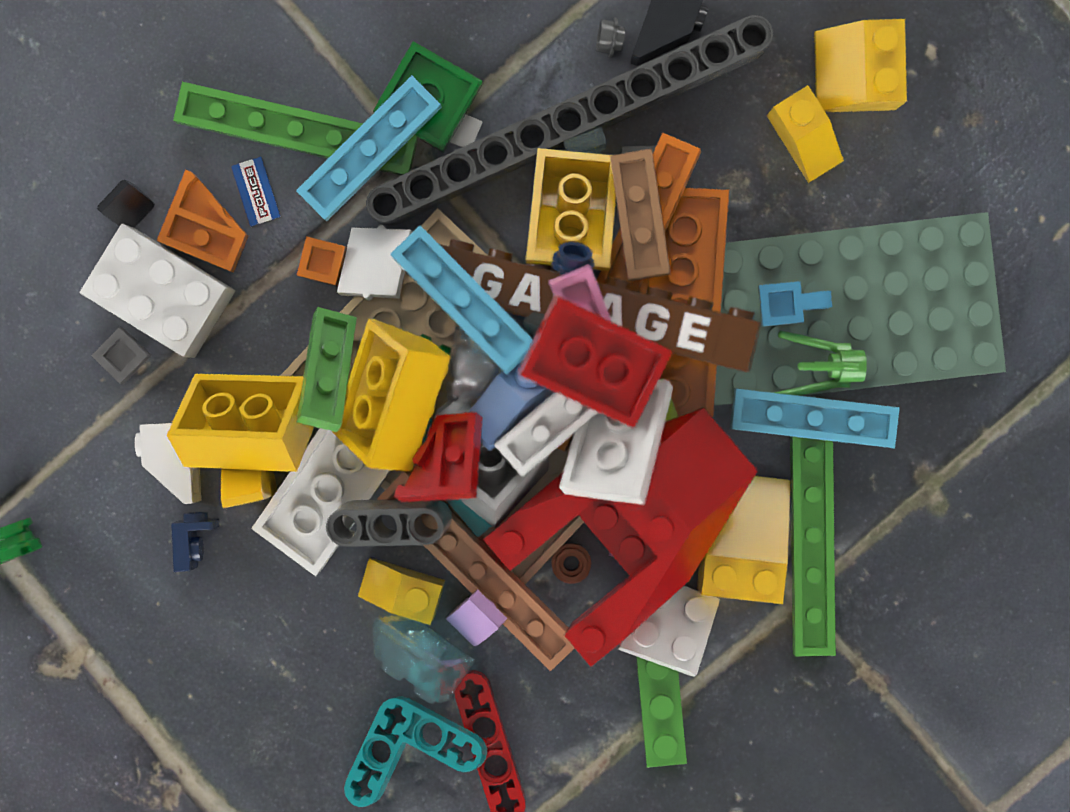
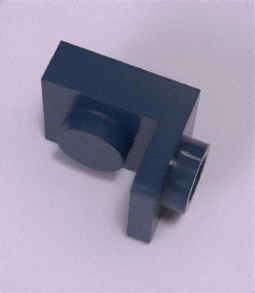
[171,512,219,572]

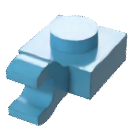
[758,281,832,327]

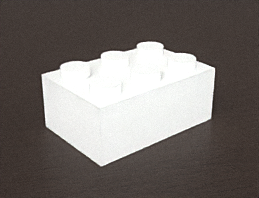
[79,223,236,358]

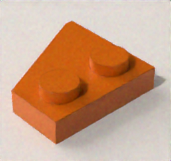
[156,169,249,273]

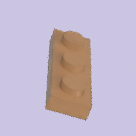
[610,149,671,281]

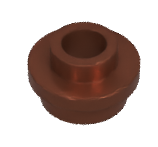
[551,543,591,584]

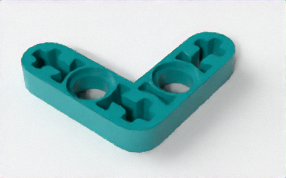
[344,696,487,807]

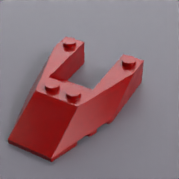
[483,407,758,667]

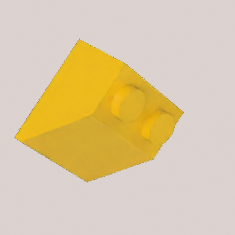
[814,19,907,112]

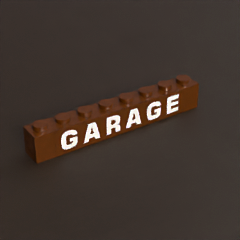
[424,239,762,373]

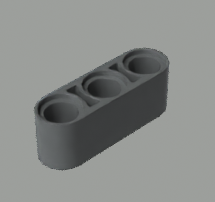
[326,499,452,547]

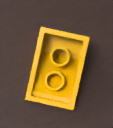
[526,148,616,271]
[697,476,791,604]

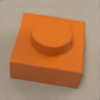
[297,236,347,286]

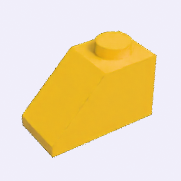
[767,85,844,183]
[221,469,277,508]
[358,558,446,625]

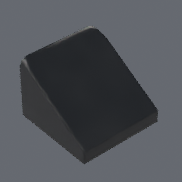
[97,179,155,228]

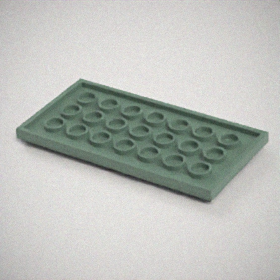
[714,212,1006,406]

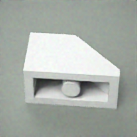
[135,423,201,504]

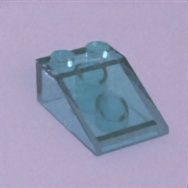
[373,616,475,704]

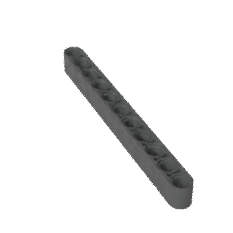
[366,15,773,226]

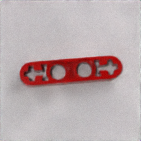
[454,670,526,812]

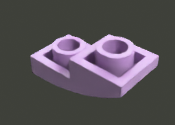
[445,590,507,646]

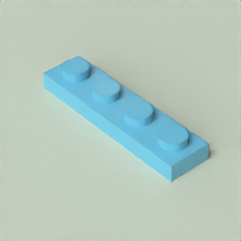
[296,76,442,221]
[390,226,533,375]
[730,389,900,448]

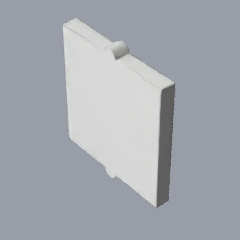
[337,225,412,301]

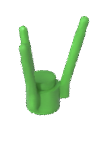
[775,331,867,396]

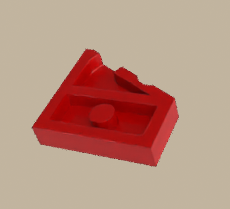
[395,412,482,502]

